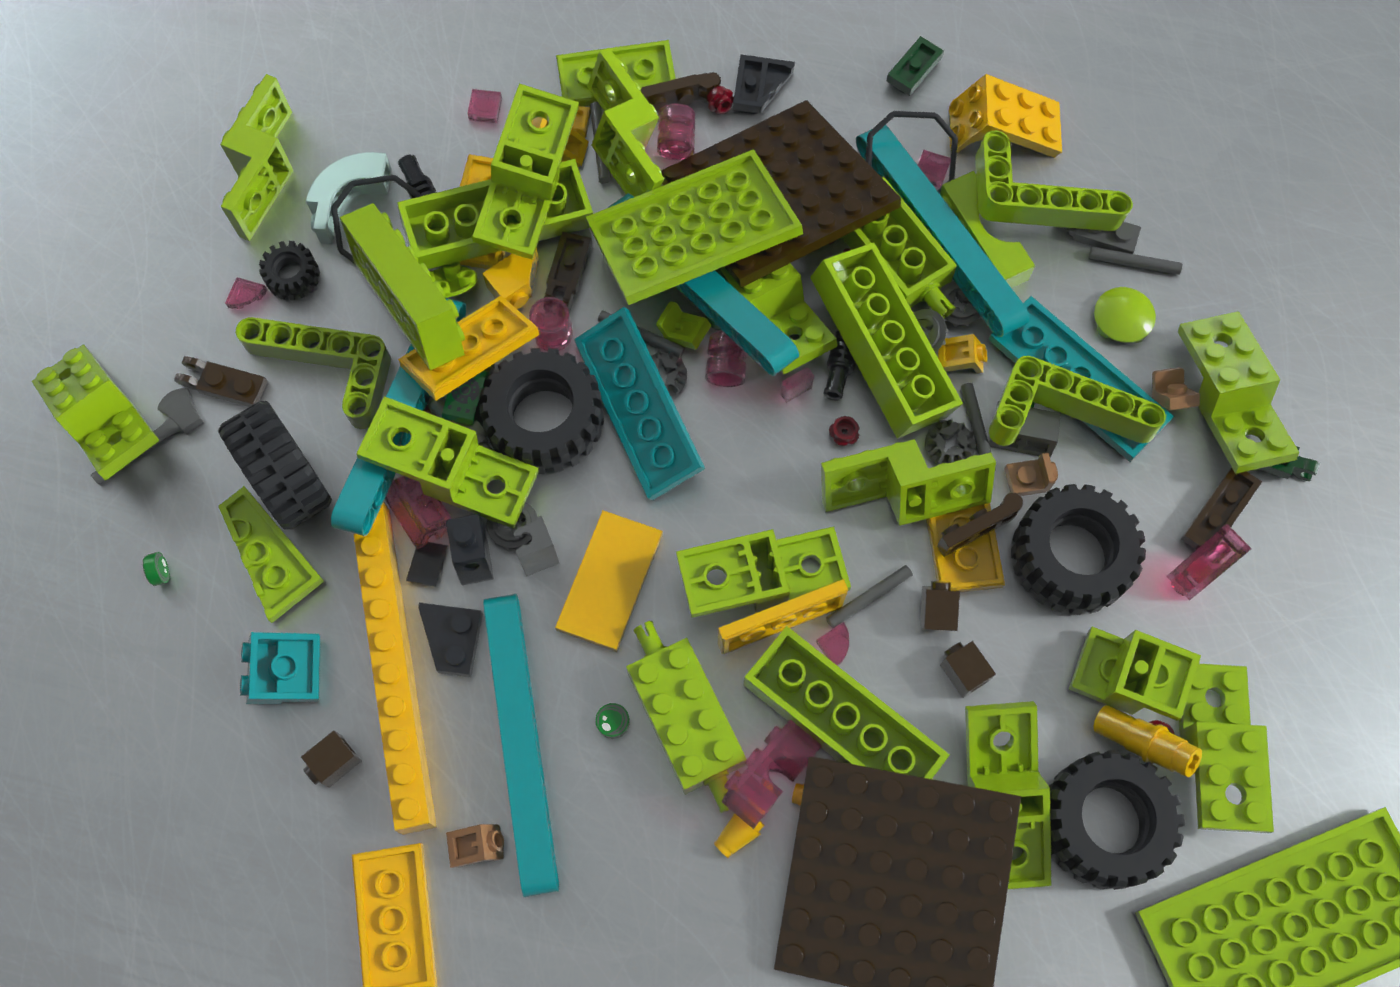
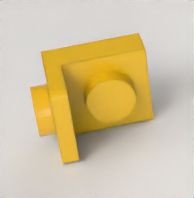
[938,334,987,374]

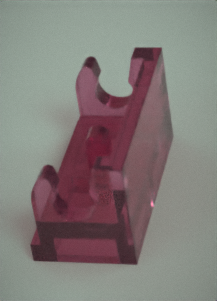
[385,476,452,549]

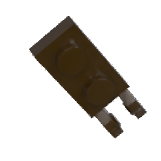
[641,72,721,113]
[542,232,592,315]
[174,356,268,407]

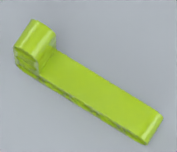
[975,130,1133,231]
[235,317,391,429]
[988,356,1166,446]

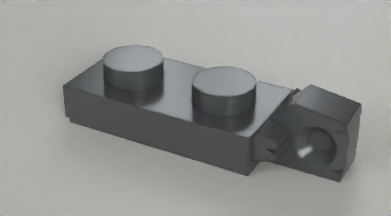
[1059,221,1141,254]

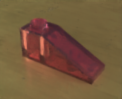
[1166,524,1252,601]

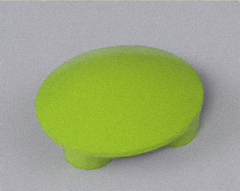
[429,261,478,298]
[1094,287,1156,343]

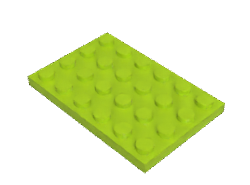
[586,149,803,305]

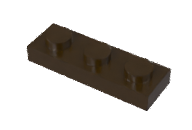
[1181,467,1262,558]

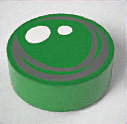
[143,552,170,586]
[596,703,630,739]

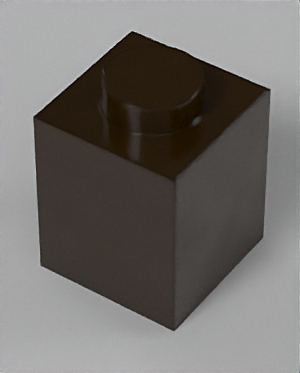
[920,581,960,631]
[940,641,996,698]
[301,730,362,788]

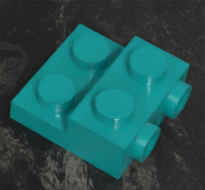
[240,632,320,704]

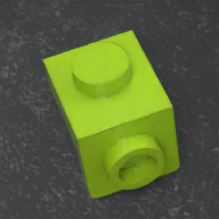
[656,301,711,350]

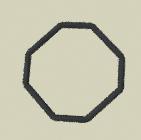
[866,111,958,194]
[331,175,421,264]

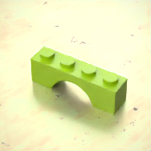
[940,171,1035,288]

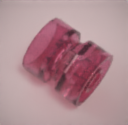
[657,104,696,160]
[529,297,573,351]
[705,331,748,387]

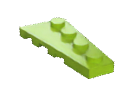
[218,486,324,623]

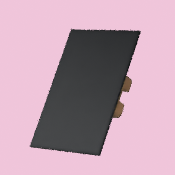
[406,540,448,587]

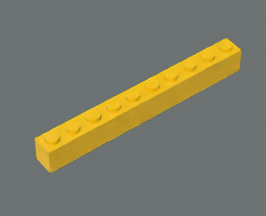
[353,501,437,835]

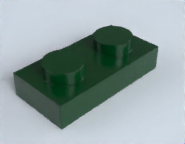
[886,36,944,96]

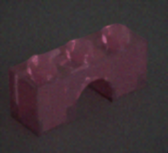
[721,719,822,829]

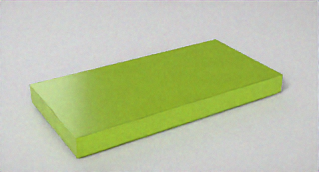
[556,40,676,107]

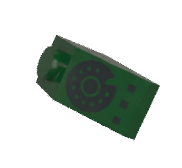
[442,364,495,425]

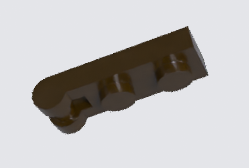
[937,493,1023,557]

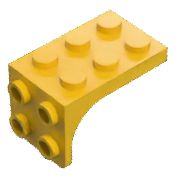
[948,74,1062,158]

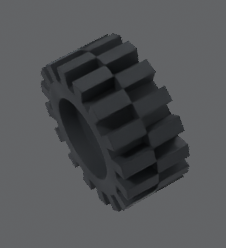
[259,241,320,301]

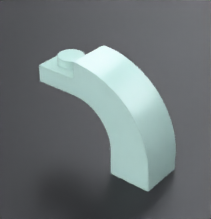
[306,152,392,244]

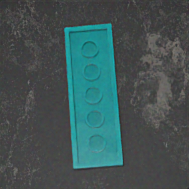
[988,296,1174,462]
[574,307,705,500]

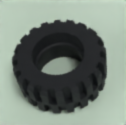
[479,347,604,474]
[218,401,332,530]
[1011,484,1146,615]
[1049,750,1185,890]

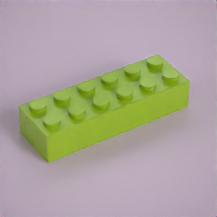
[397,159,593,269]
[340,203,465,370]
[810,242,963,439]
[743,626,950,779]

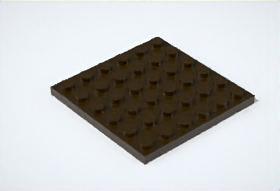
[661,100,901,288]
[774,756,1021,987]

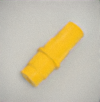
[1093,705,1202,777]

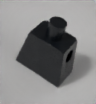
[446,514,494,585]

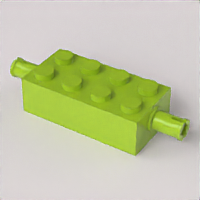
[842,177,957,319]
[626,621,747,813]

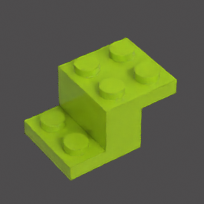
[1069,626,1201,721]

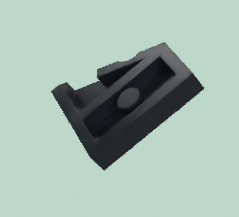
[732,54,795,114]
[418,602,483,677]

